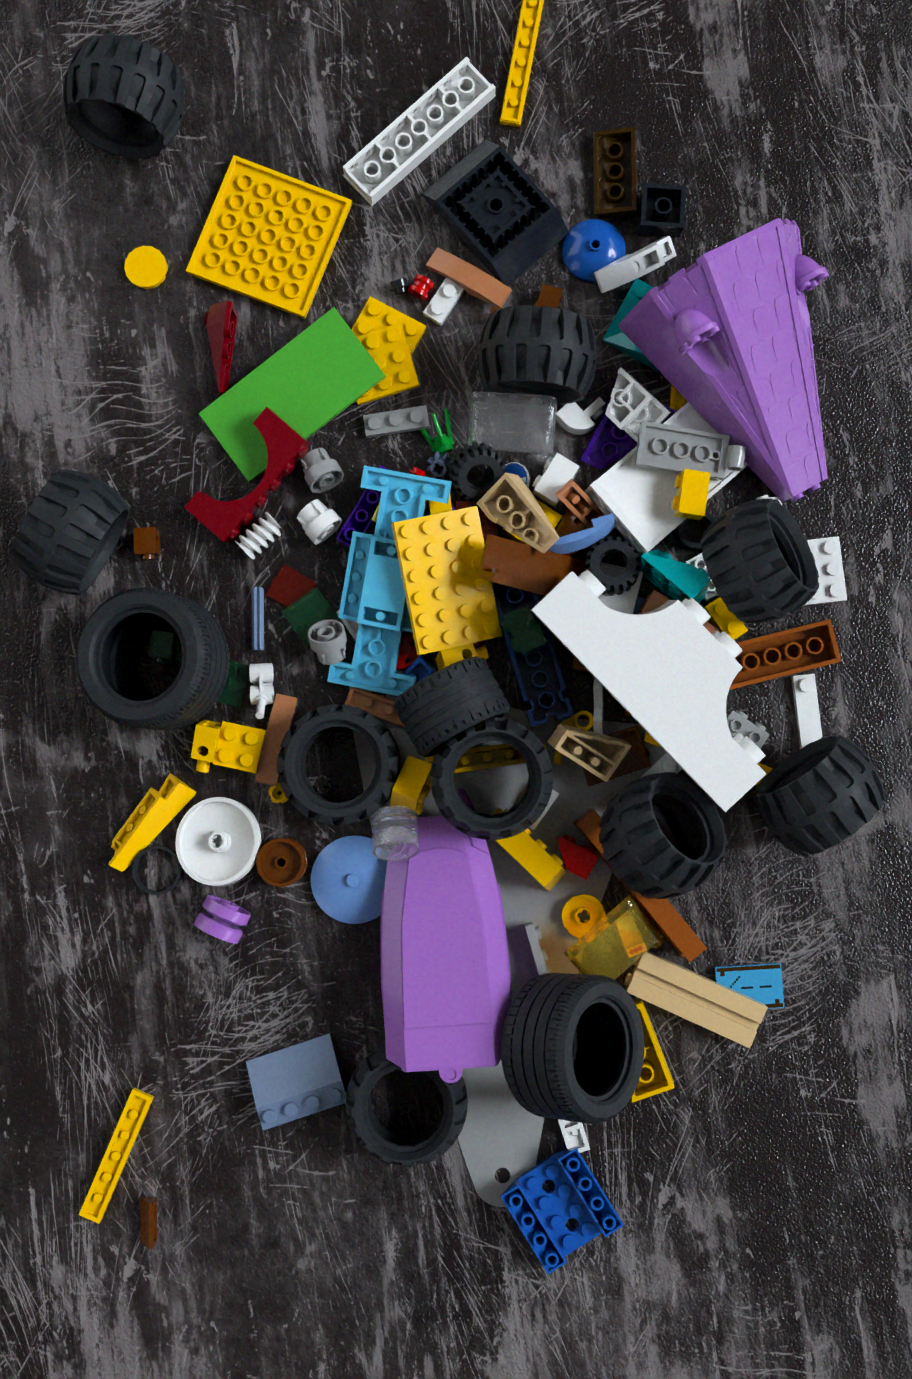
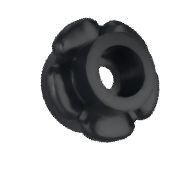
[390,278,410,295]

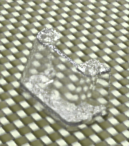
[468,392,557,461]

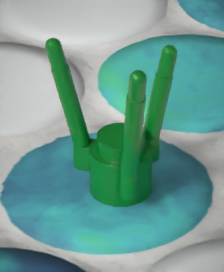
[420,408,454,454]

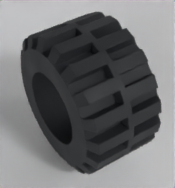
[448,442,506,502]
[585,536,641,596]

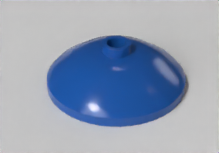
[562,219,626,283]

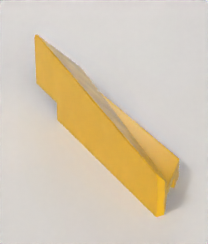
[109,773,196,872]

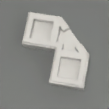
[593,678,604,734]

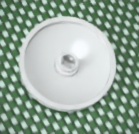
[175,797,261,886]

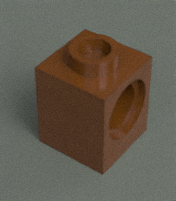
[133,527,161,560]

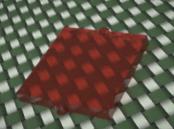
[266,564,317,614]

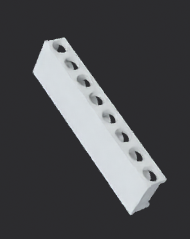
[343,57,496,206]

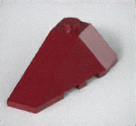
[204,301,238,395]

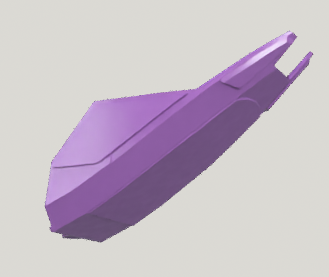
[380,788,512,1083]

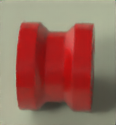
[408,274,434,301]

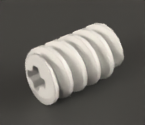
[235,512,281,559]

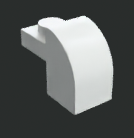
[555,397,605,435]

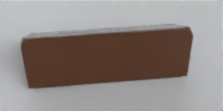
[140,1197,158,1249]

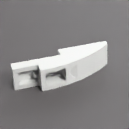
[594,235,677,293]

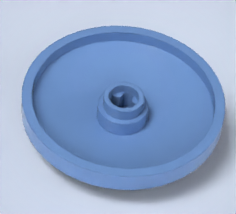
[311,835,389,924]

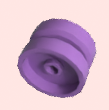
[194,895,251,944]

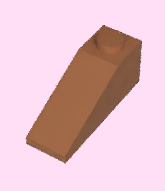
[555,479,605,529]

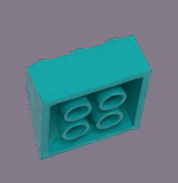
[602,278,659,372]
[640,549,711,603]

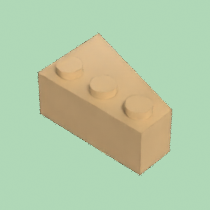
[547,724,631,783]

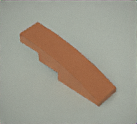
[426,247,512,308]
[255,693,298,786]

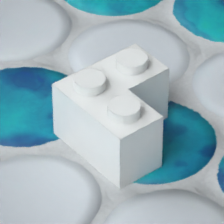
[532,453,580,507]

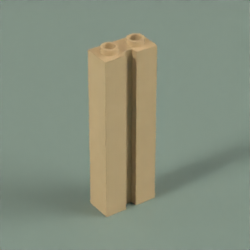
[623,950,768,1048]

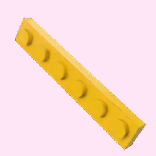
[79,1088,154,1224]

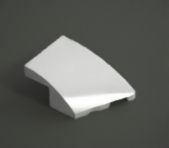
[605,367,671,443]

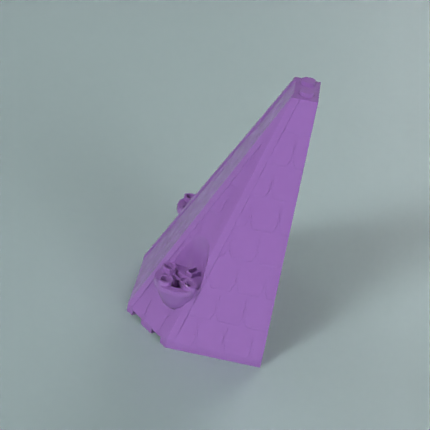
[619,218,830,502]

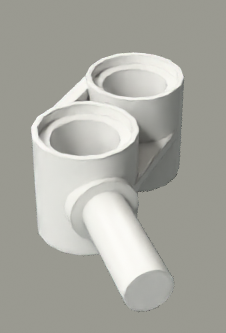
[249,663,274,719]

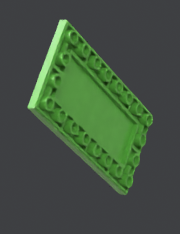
[199,307,386,483]

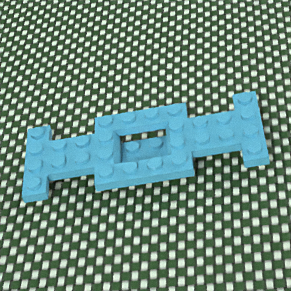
[327,465,452,696]

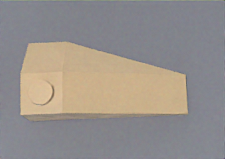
[477,473,559,553]

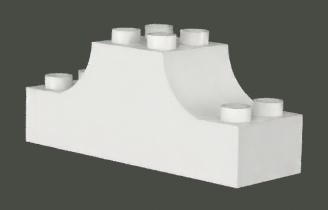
[531,570,766,812]

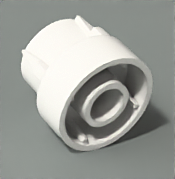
[297,499,342,545]

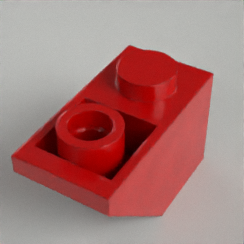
[556,834,599,880]

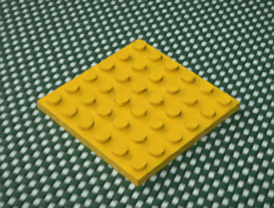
[186,155,352,319]

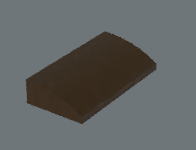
[593,127,639,217]

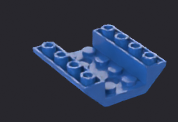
[500,1147,624,1274]

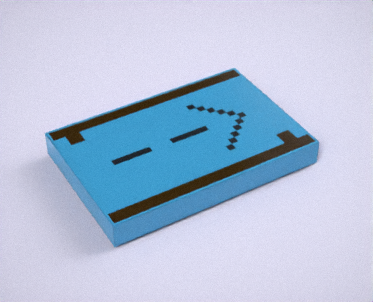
[714,963,784,1009]

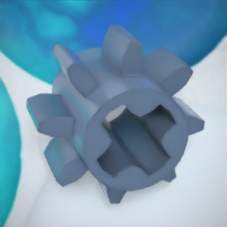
[427,451,452,479]

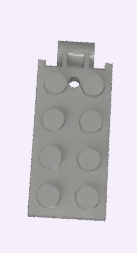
[634,420,746,480]

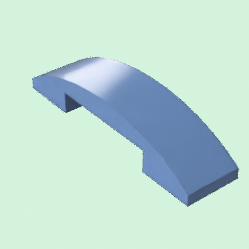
[547,513,615,554]

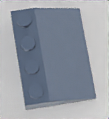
[246,1033,348,1130]

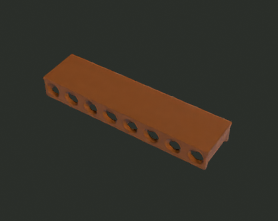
[573,808,707,962]

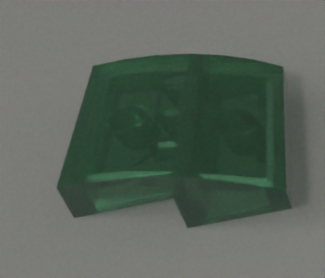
[282,587,343,649]

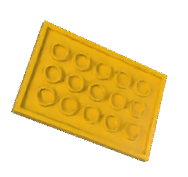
[391,506,502,655]

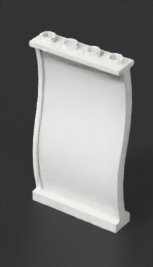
[584,402,748,556]

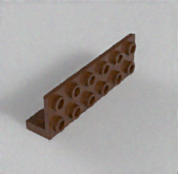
[477,534,586,596]

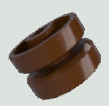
[256,837,308,887]

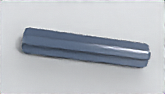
[251,587,264,651]

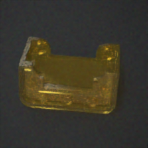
[563,894,664,980]

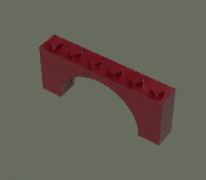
[184,407,310,542]

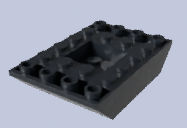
[422,139,569,286]

